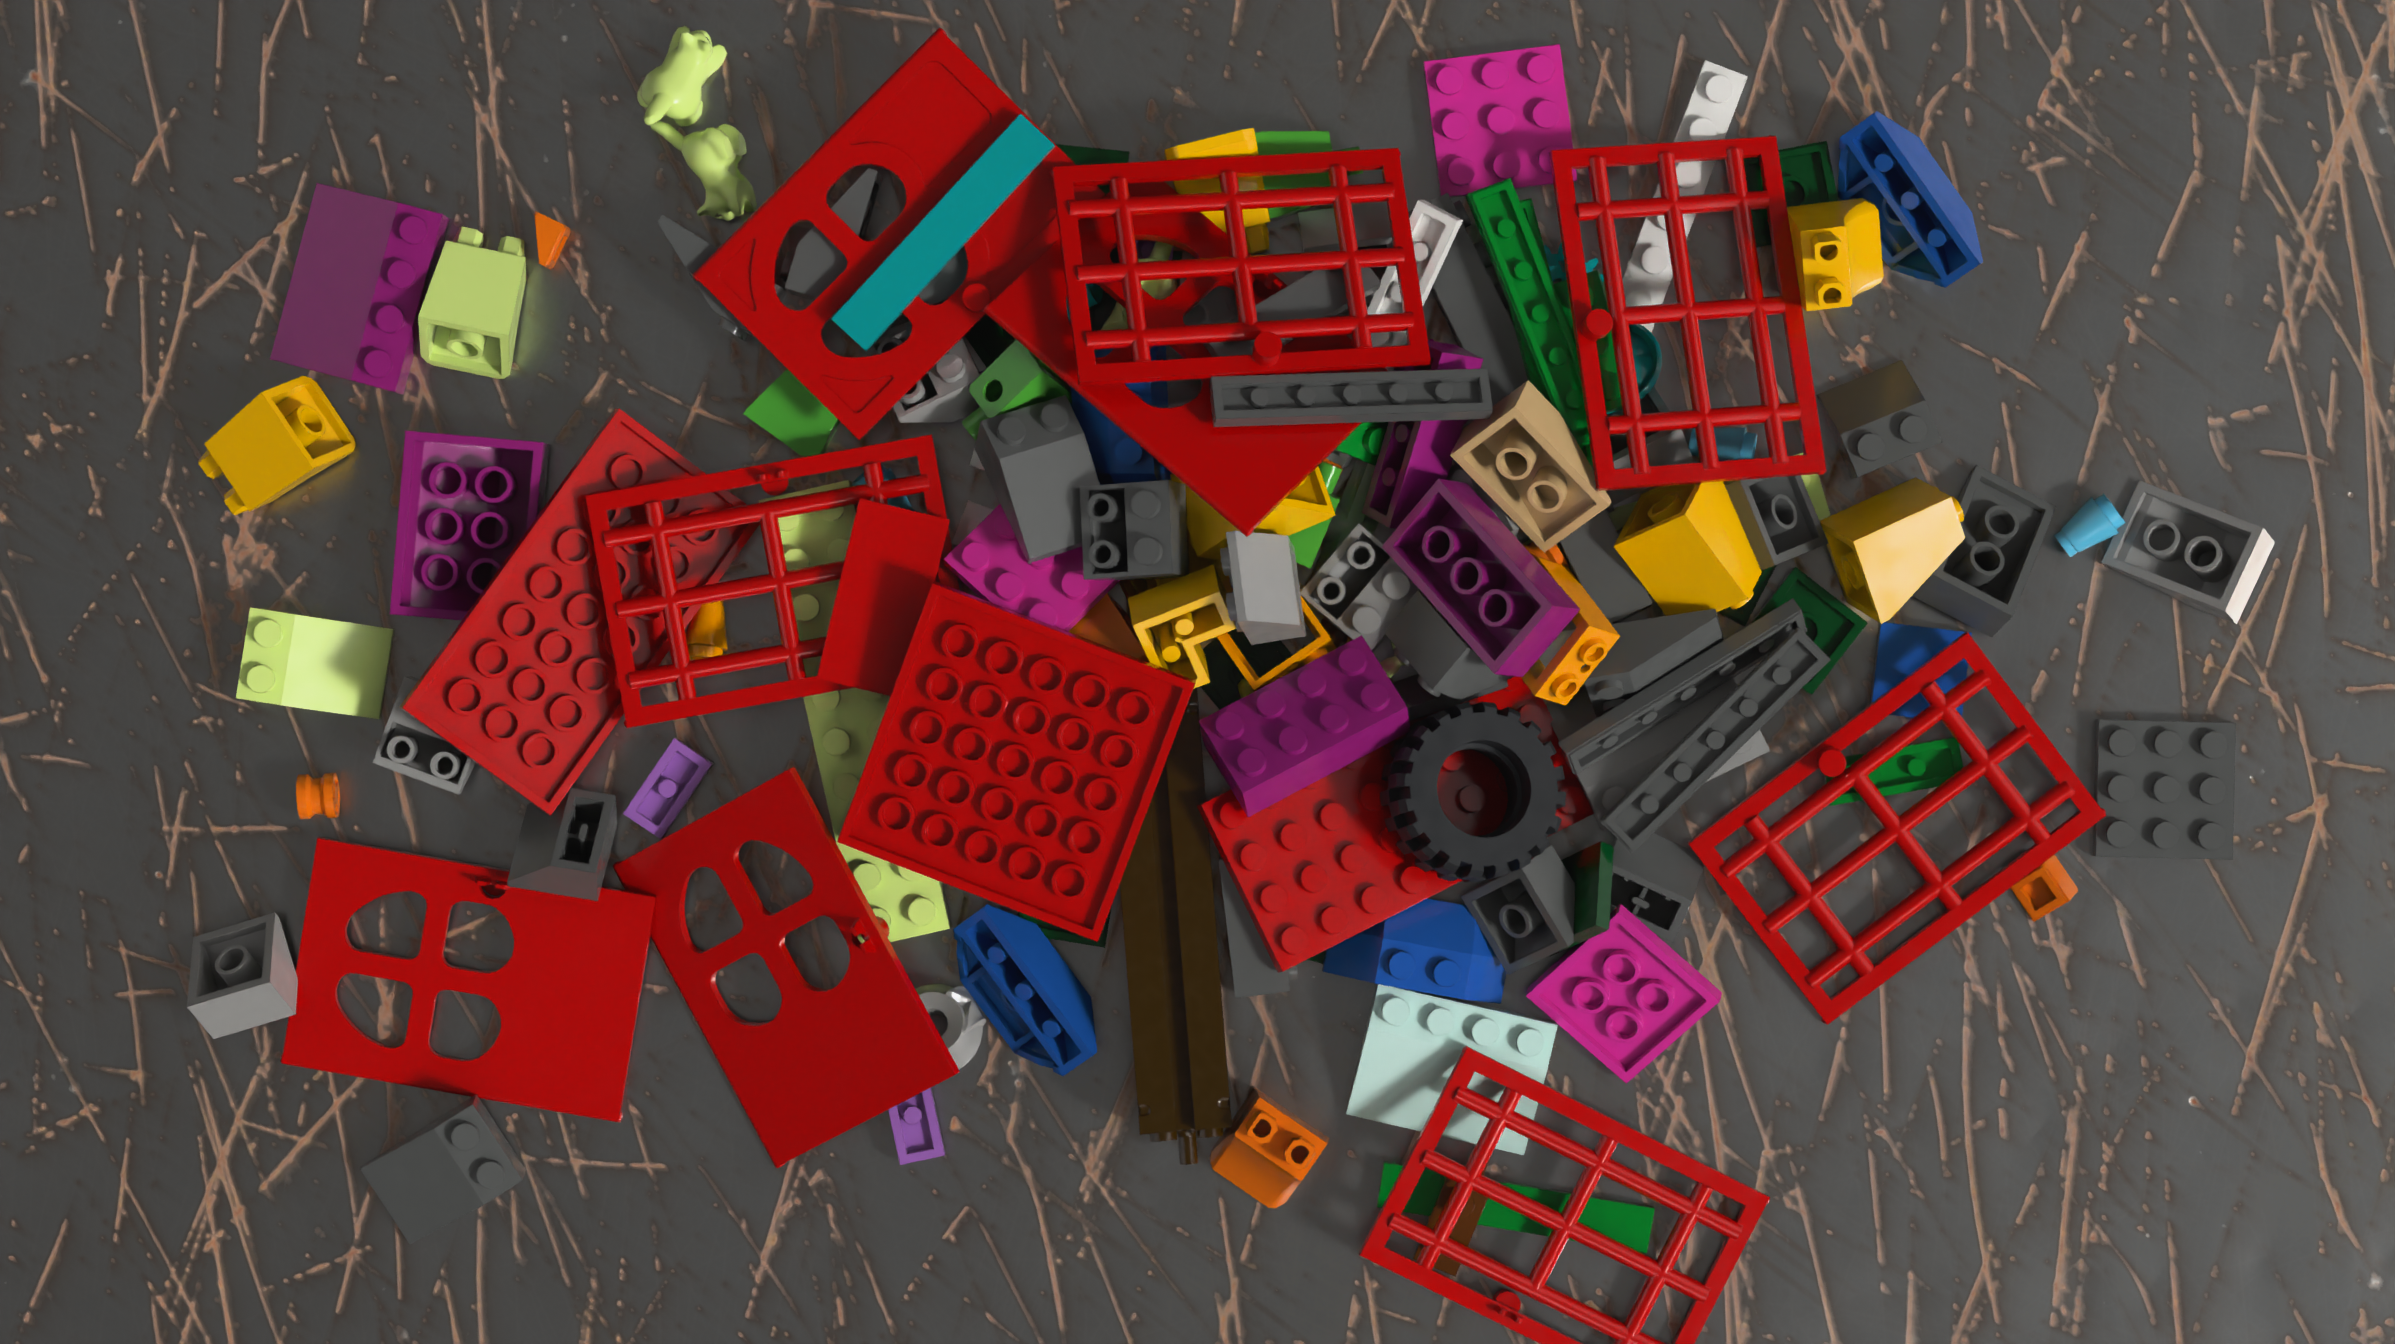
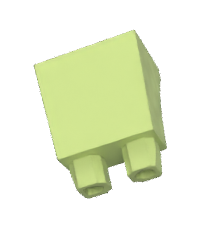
[418,226,526,379]

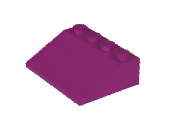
[270,183,450,395]
[390,430,550,620]

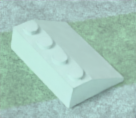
[1346,984,1558,1155]

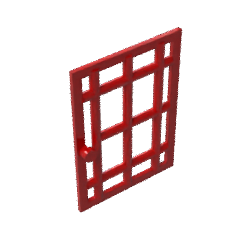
[1549,135,1827,491]
[1050,148,1431,386]
[585,434,960,728]
[1687,631,2107,1025]
[1358,1046,1770,1344]

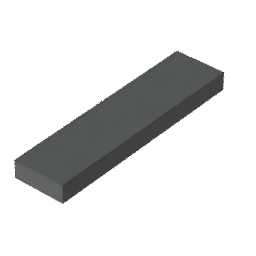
[1202,267,1381,357]

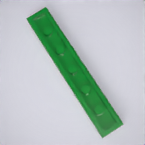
[1466,178,1613,448]
[1376,1161,1655,1253]

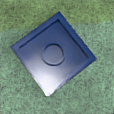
[1869,622,1972,721]

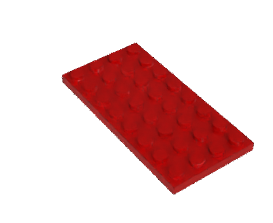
[399,408,760,816]
[1197,676,1594,973]

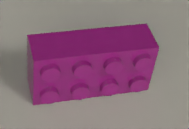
[1382,478,1580,677]
[1199,635,1411,817]

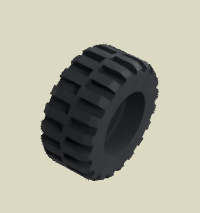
[1380,702,1566,883]

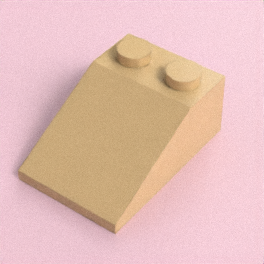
[1450,380,1611,553]

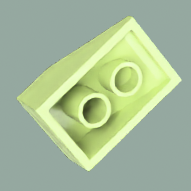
[236,607,395,719]

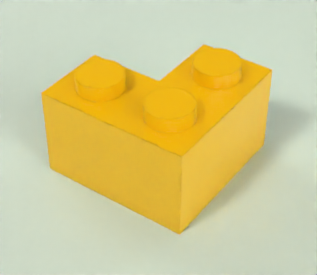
[1128,564,1236,689]

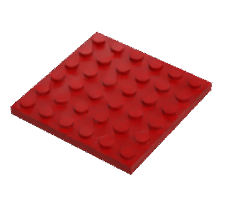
[837,581,1196,942]

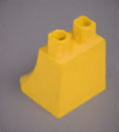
[1164,128,1271,255]
[1787,198,1884,311]
[198,376,356,515]

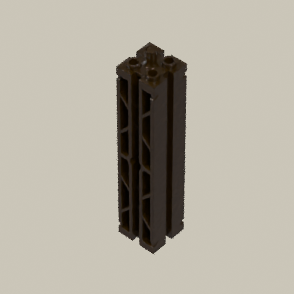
[1120,688,1232,1165]

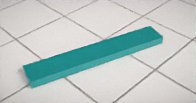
[831,114,1055,351]

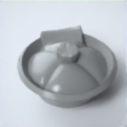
[916,984,986,1069]

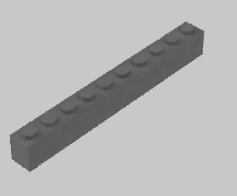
[1408,193,1653,624]

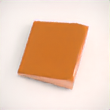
[534,211,571,270]
[2011,855,2078,922]

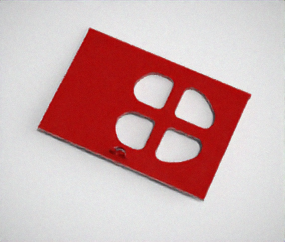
[692,28,1105,441]
[984,181,1388,537]
[612,766,960,1168]
[280,837,657,1123]

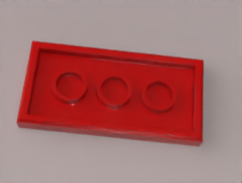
[816,498,950,696]

